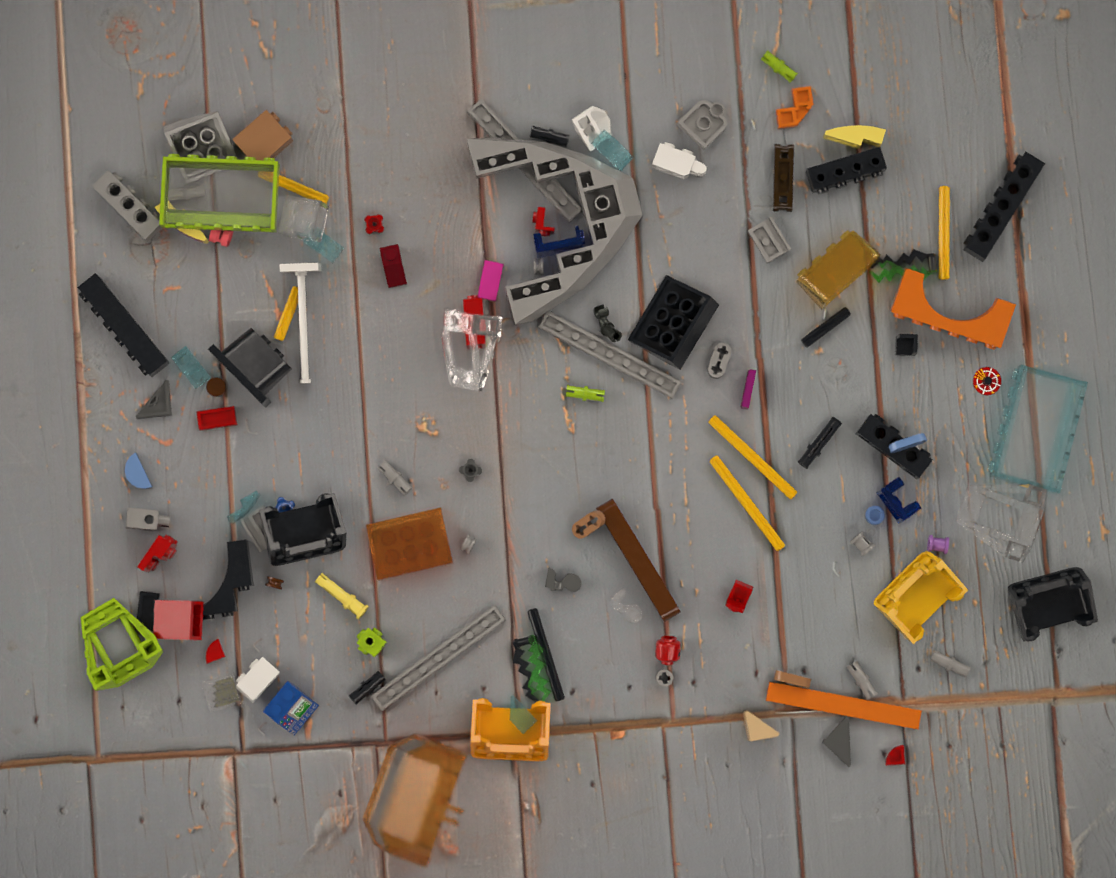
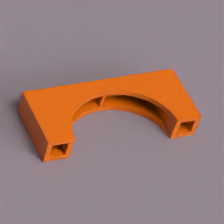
[890,267,1016,350]

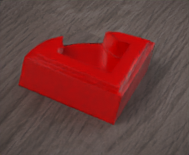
[206,639,226,664]
[885,745,905,766]

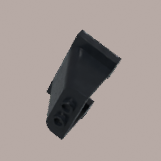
[208,328,292,407]

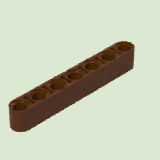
[596,498,681,622]

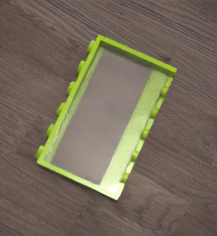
[159,154,280,233]

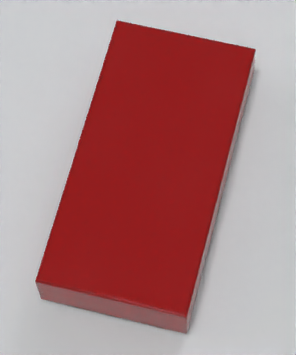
[196,406,237,431]

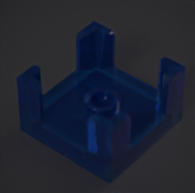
[876,477,922,524]

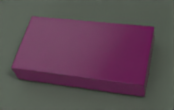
[741,369,757,410]

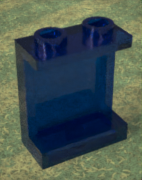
[533,225,585,259]

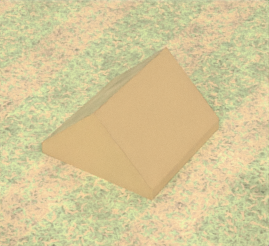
[743,710,780,741]

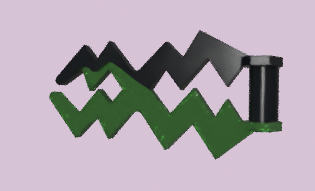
[869,249,938,283]
[513,635,552,702]

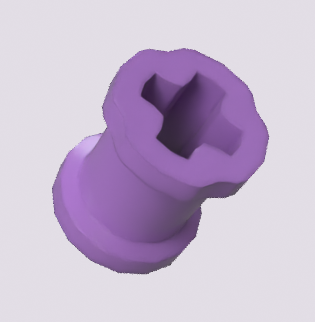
[927,535,949,554]

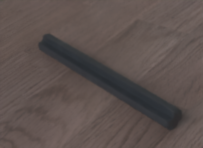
[528,608,565,701]

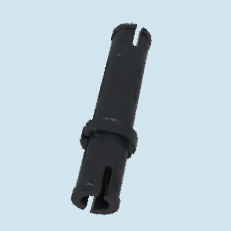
[798,417,842,469]

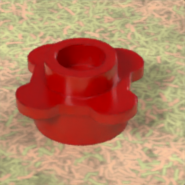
[364,214,384,234]

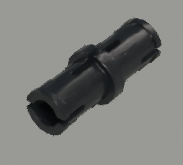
[530,126,570,147]
[348,671,386,705]

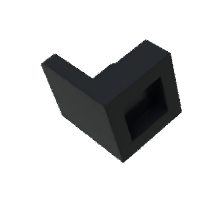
[895,334,918,356]

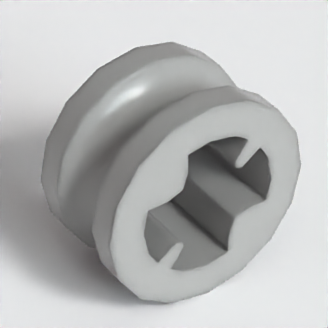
[534,258,544,275]
[460,535,477,554]
[656,669,673,687]

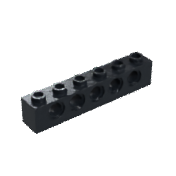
[963,152,1045,262]

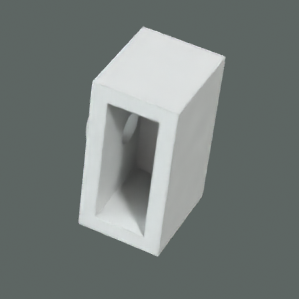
[236,657,280,703]

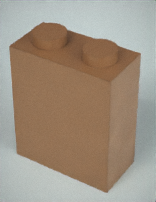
[232,110,293,161]

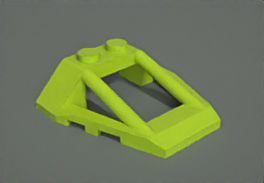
[80,598,163,691]

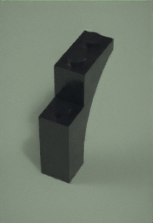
[203,539,254,620]

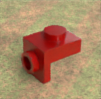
[532,207,555,237]
[725,579,754,613]

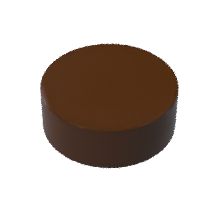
[206,377,226,397]

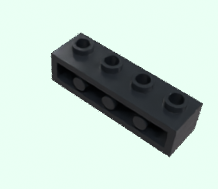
[806,147,887,194]

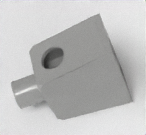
[126,508,170,531]

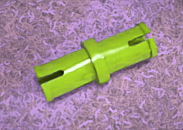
[761,50,798,83]
[566,385,605,402]

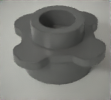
[459,459,482,482]

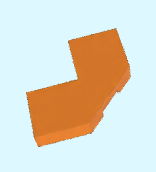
[776,86,814,129]

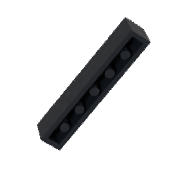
[77,273,170,377]

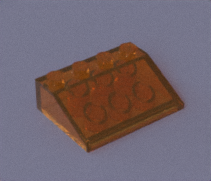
[366,507,454,581]

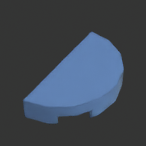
[125,452,153,489]

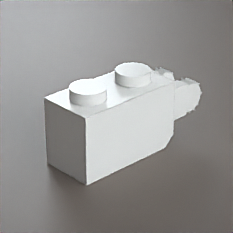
[652,142,707,179]

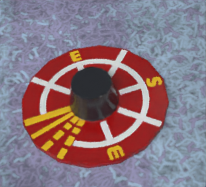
[973,367,1001,395]

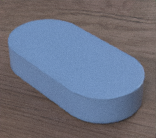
[888,433,927,453]

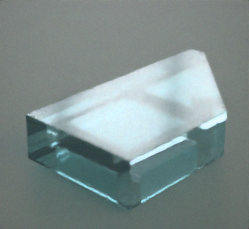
[510,695,537,734]

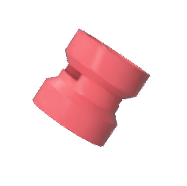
[209,230,233,247]

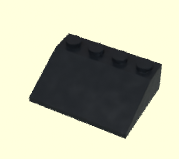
[628,275,719,370]

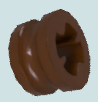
[265,576,284,590]

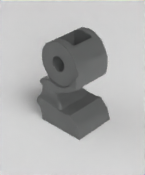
[545,568,581,592]

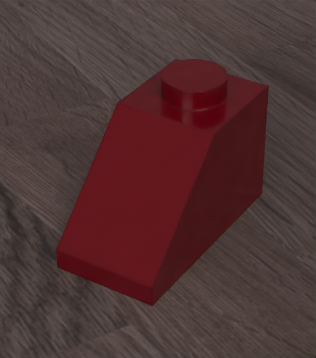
[379,244,407,288]

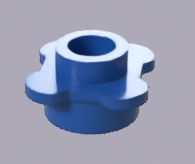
[274,497,295,513]

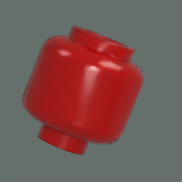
[655,635,681,665]

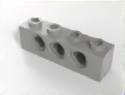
[92,170,162,242]

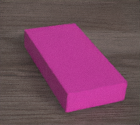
[478,260,504,302]

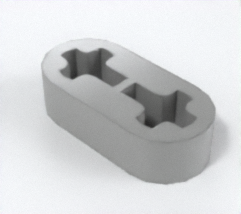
[708,343,731,379]

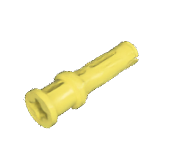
[315,573,369,620]

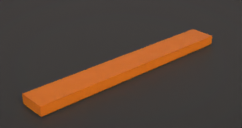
[766,682,922,729]

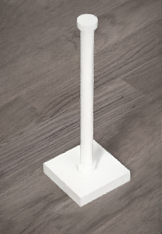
[280,263,322,383]

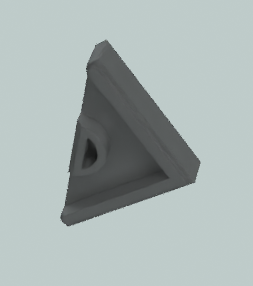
[136,380,172,419]
[822,716,851,767]

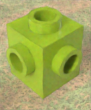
[356,627,387,657]

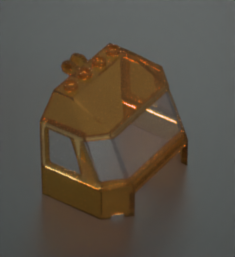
[362,733,470,868]

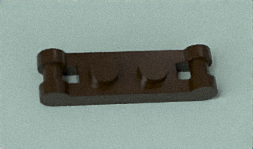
[773,144,794,212]

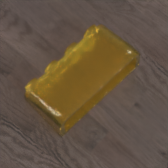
[796,230,881,310]

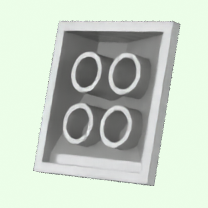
[164,111,238,184]

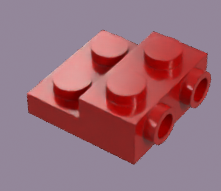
[137,535,178,573]

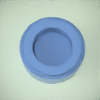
[865,506,885,525]

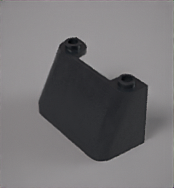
[259,493,347,566]
[1008,567,1098,642]

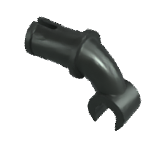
[593,304,622,343]

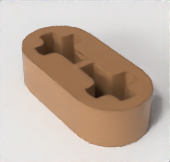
[572,510,605,539]
[774,670,811,688]

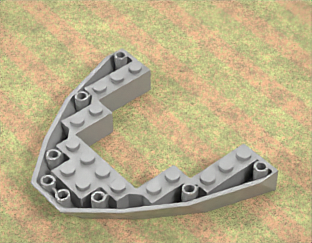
[467,137,643,326]

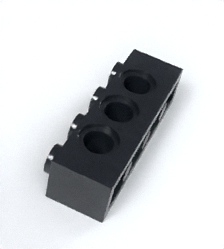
[855,414,933,479]

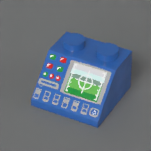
[263,681,319,735]

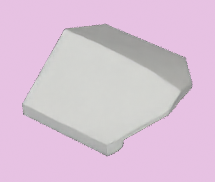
[572,106,612,152]

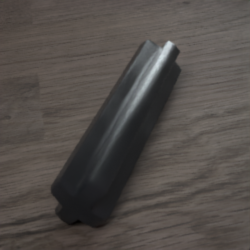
[801,307,851,347]

